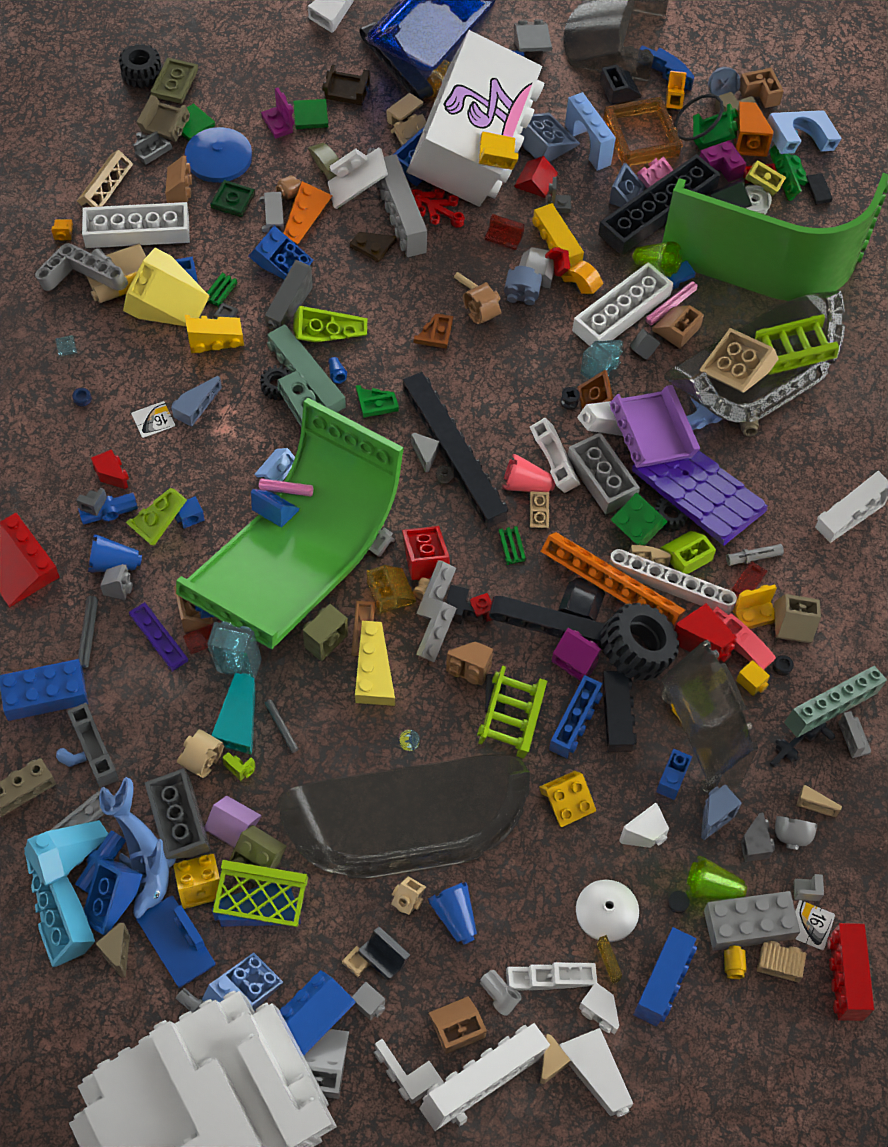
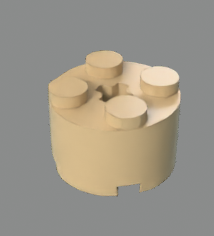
[177,729,224,778]

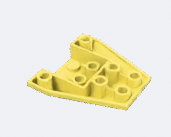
[123,248,210,327]

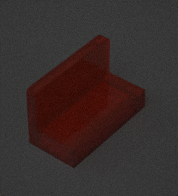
[485,214,524,250]

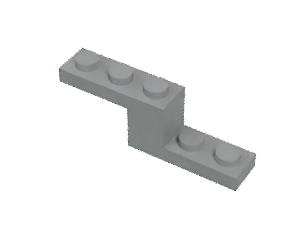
[416,560,457,662]

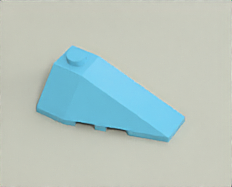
[24,820,108,886]

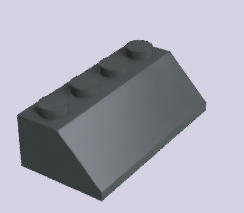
[144,768,211,859]

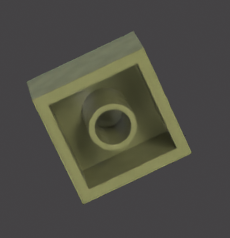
[303,604,348,662]

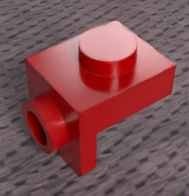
[545,247,570,277]
[470,593,493,622]

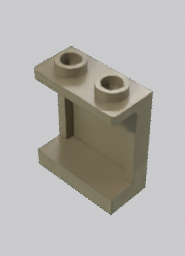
[137,95,190,142]

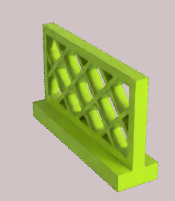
[213,860,308,927]

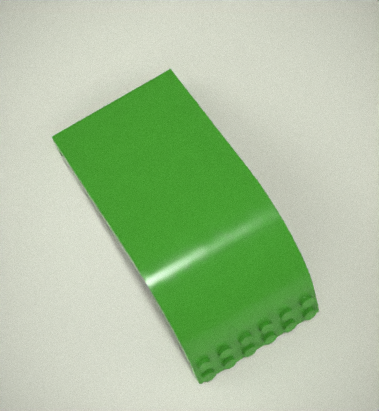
[659,173,888,301]
[176,398,404,649]

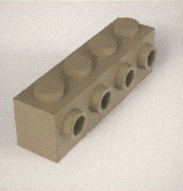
[0,758,56,817]

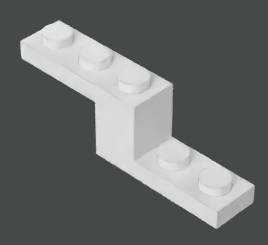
[374,1039,467,1127]

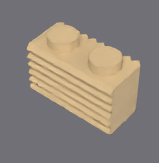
[757,941,807,983]

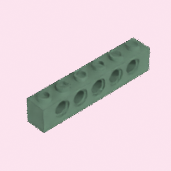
[278,371,316,427]
[784,666,887,737]

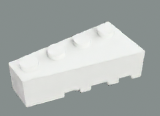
[815,471,888,543]

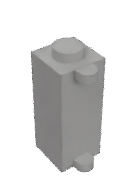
[260,192,284,233]

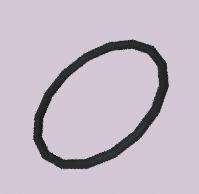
[673,94,724,141]

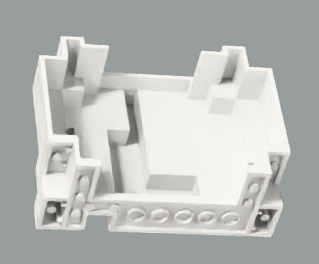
[69,991,337,1147]

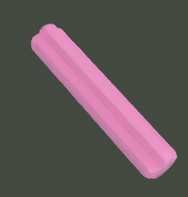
[259,479,314,496]

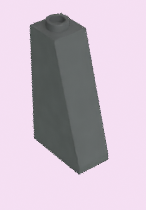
[265,260,313,331]

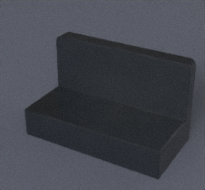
[358,927,410,980]

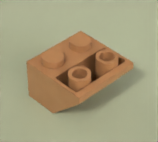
[165,156,192,205]
[652,305,704,349]
[446,642,493,685]
[428,996,487,1054]

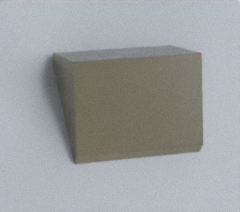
[96,923,130,978]

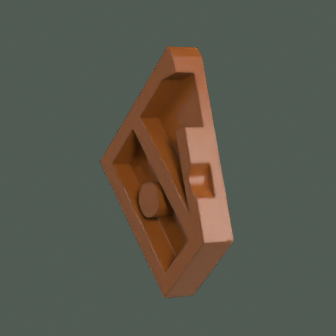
[413,314,453,349]

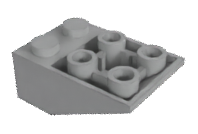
[304,1029,349,1099]

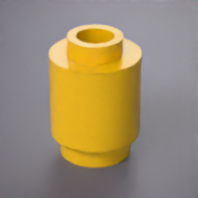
[724,946,746,979]

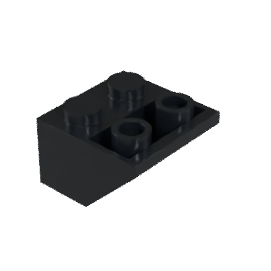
[600,64,642,105]

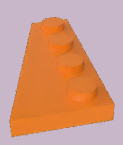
[283,181,332,245]

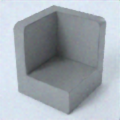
[794,874,824,901]

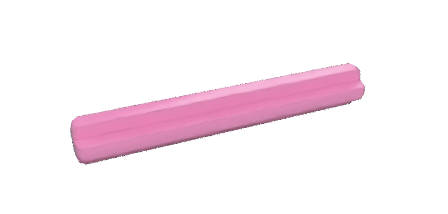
[645,281,698,326]

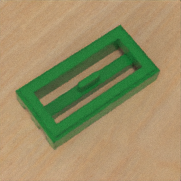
[207,272,238,307]
[499,526,526,565]

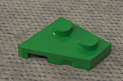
[356,385,399,418]

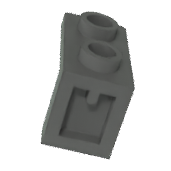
[547,177,571,213]

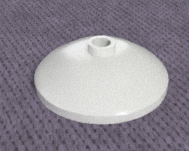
[576,880,639,942]

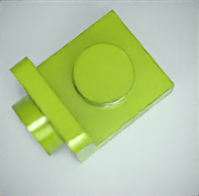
[222,752,255,781]

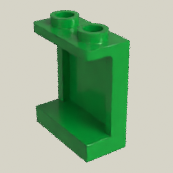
[693,103,739,150]

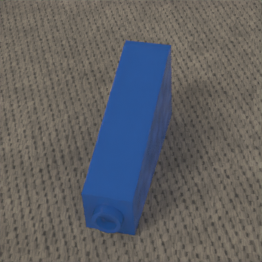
[212,883,301,927]

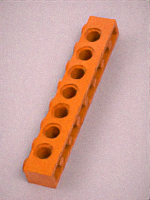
[540,532,686,629]

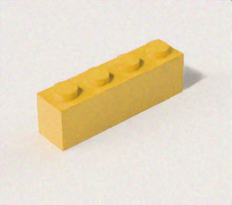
[532,203,584,266]

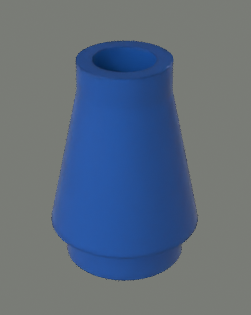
[328,357,347,383]

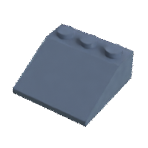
[520,113,580,162]

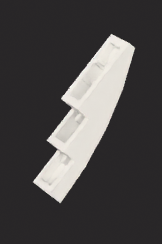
[506,962,597,990]

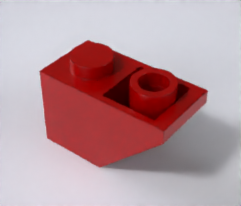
[91,449,129,489]

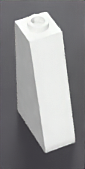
[308,0,354,33]
[577,401,623,436]
[559,1028,633,1117]

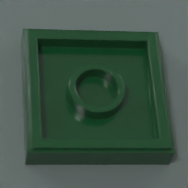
[210,180,255,218]

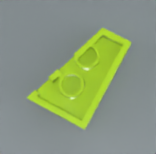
[126,488,187,546]

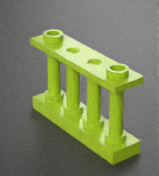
[755,314,839,375]
[477,666,547,759]

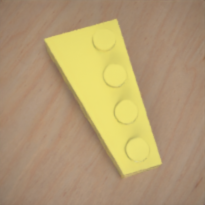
[355,621,395,706]

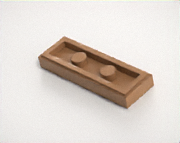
[352,601,375,656]

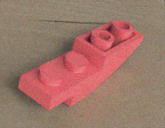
[713,606,776,670]

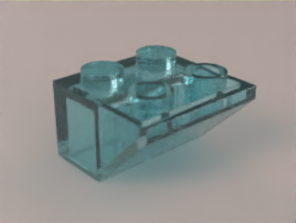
[580,340,623,379]

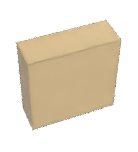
[342,946,370,978]

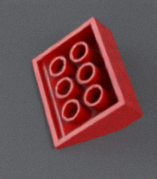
[0,513,60,608]

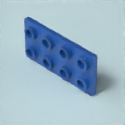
[136,895,216,988]

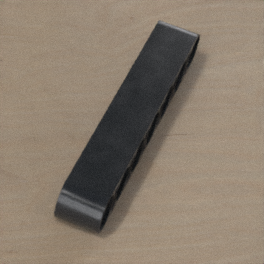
[359,22,434,101]
[489,596,605,650]

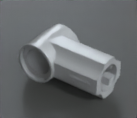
[480,970,522,1016]

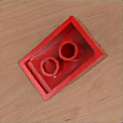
[402,526,450,580]

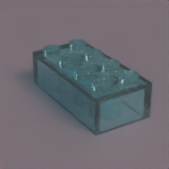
[207,621,262,680]

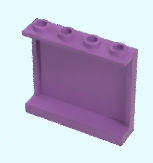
[609,385,700,468]

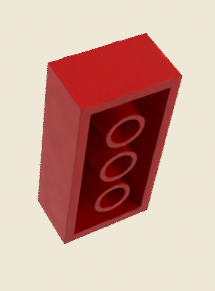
[827,923,874,1021]

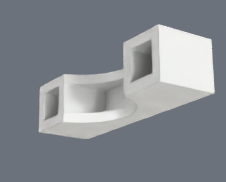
[530,418,580,493]

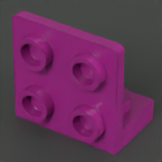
[261,87,295,139]

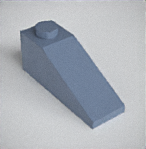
[171,376,222,427]

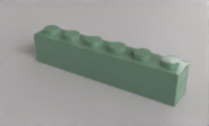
[267,325,346,412]

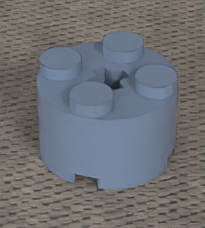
[504,266,542,305]

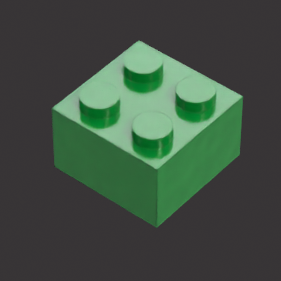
[611,492,668,546]

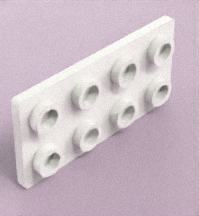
[328,147,388,209]

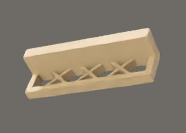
[77,150,133,207]

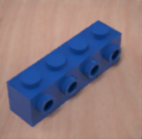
[549,675,603,758]

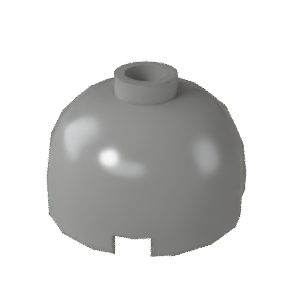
[775,816,817,850]

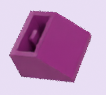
[551,628,601,681]

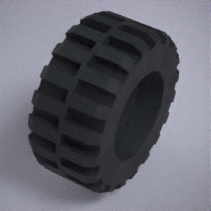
[601,603,679,681]

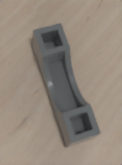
[67,703,119,788]

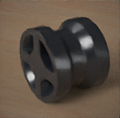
[561,387,580,410]

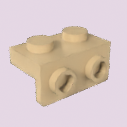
[391,114,426,146]

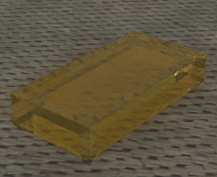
[597,935,622,983]

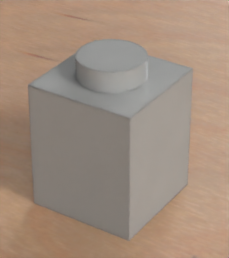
[352,982,385,1021]

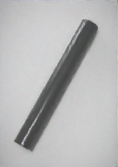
[265,700,299,753]

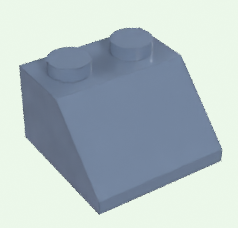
[701,784,742,840]

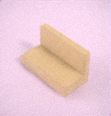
[386,93,423,125]

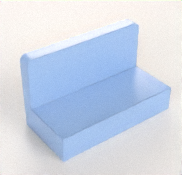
[254,448,295,481]

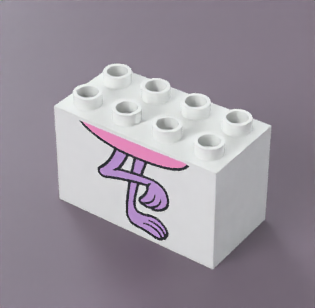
[407,30,544,207]

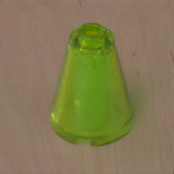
[633,241,682,277]
[686,856,747,900]

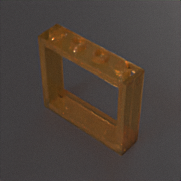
[603,96,683,166]

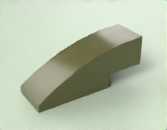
[308,142,339,180]

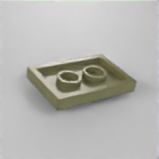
[150,57,198,104]

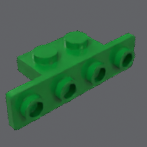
[769,145,808,201]

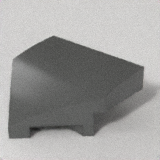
[133,131,172,165]

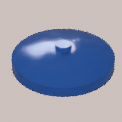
[185,127,252,183]

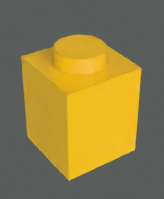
[736,660,770,696]

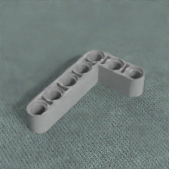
[35,243,128,291]

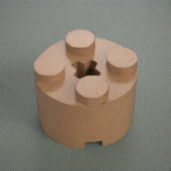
[463,282,501,324]

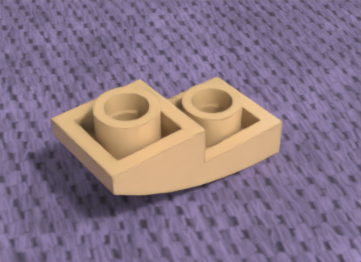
[530,492,549,528]
[630,545,671,567]

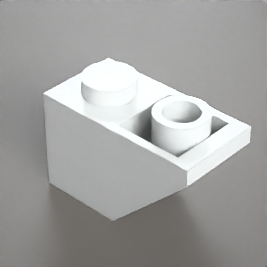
[579,982,619,1035]

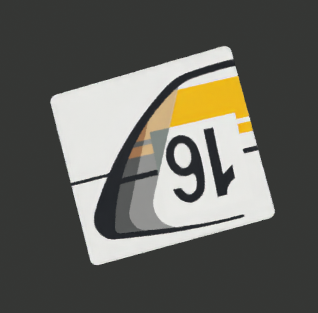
[131,401,175,438]
[795,900,835,950]

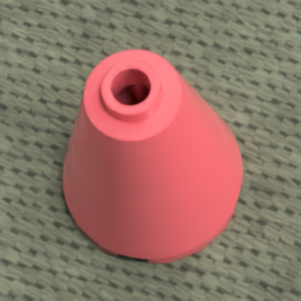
[502,454,555,492]

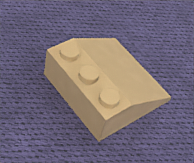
[699,328,779,393]

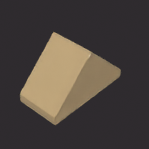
[540,1034,571,1084]

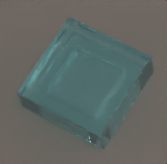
[55,335,77,356]

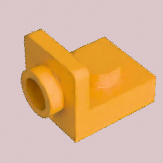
[51,219,73,240]

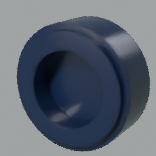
[72,388,92,406]

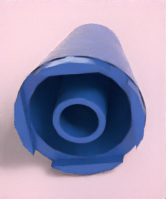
[88,534,142,573]
[427,882,477,945]

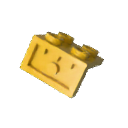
[479,131,518,170]
[733,584,777,629]
[539,771,596,827]
[173,854,224,909]

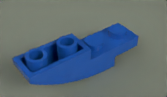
[637,45,694,91]

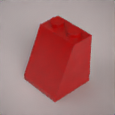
[674,603,737,665]

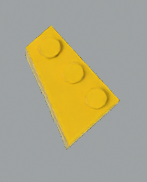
[185,315,244,353]

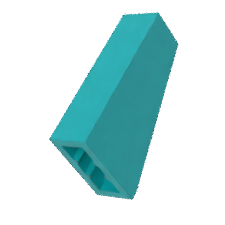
[211,673,256,755]

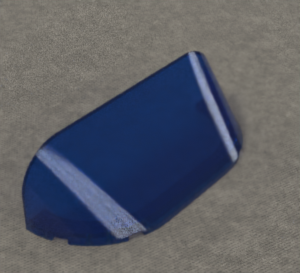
[365,0,495,71]

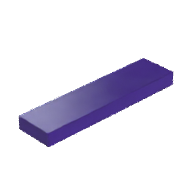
[129,602,188,671]

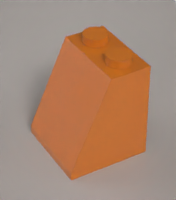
[734,102,774,157]

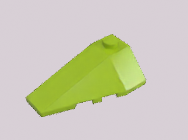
[293,306,368,342]

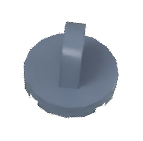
[708,66,741,96]

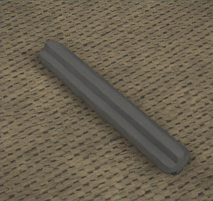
[78,596,98,668]

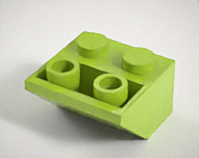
[660,531,716,574]

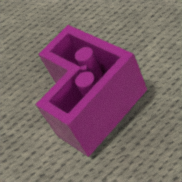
[699,140,746,182]

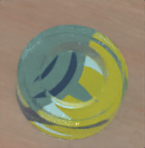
[400,730,420,751]

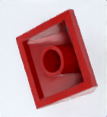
[514,156,558,198]

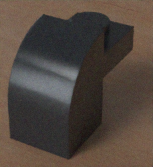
[447,585,484,624]

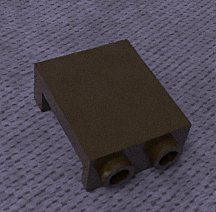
[322,64,370,106]

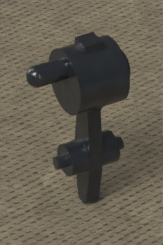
[770,722,835,767]

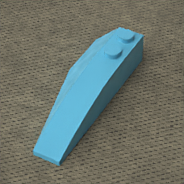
[24,847,95,967]

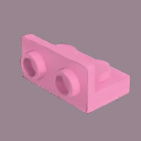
[637,156,673,188]

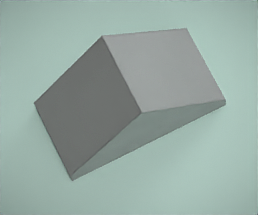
[411,433,439,473]

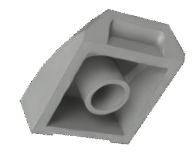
[519,247,554,288]

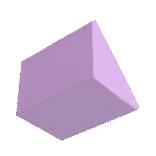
[205,796,261,848]

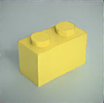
[745,160,786,196]

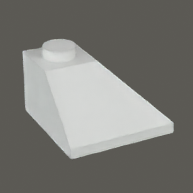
[619,803,669,848]

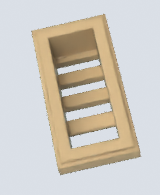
[797,785,842,818]

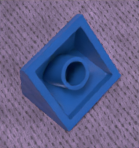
[251,489,300,528]

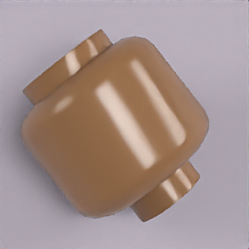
[276,175,301,201]

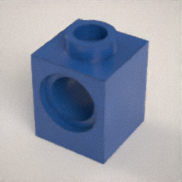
[175,496,205,529]

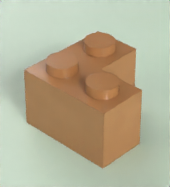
[739,68,784,108]

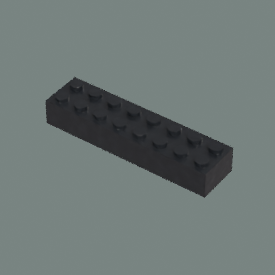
[598,154,720,255]

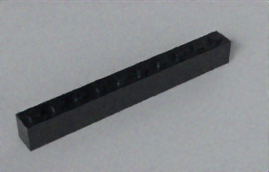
[403,372,509,529]

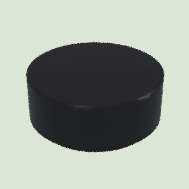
[773,655,794,676]
[668,891,690,913]

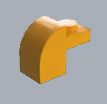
[666,71,686,109]
[561,260,604,294]

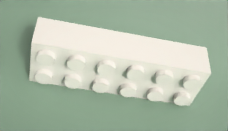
[82,202,190,248]
[572,262,673,352]
[419,1023,550,1131]

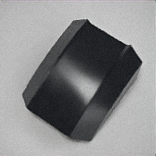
[558,577,605,621]

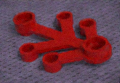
[411,188,465,228]

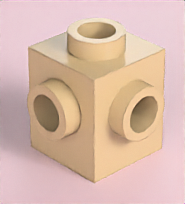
[391,876,426,915]

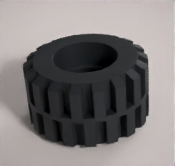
[119,44,162,88]

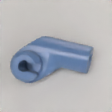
[56,748,87,767]

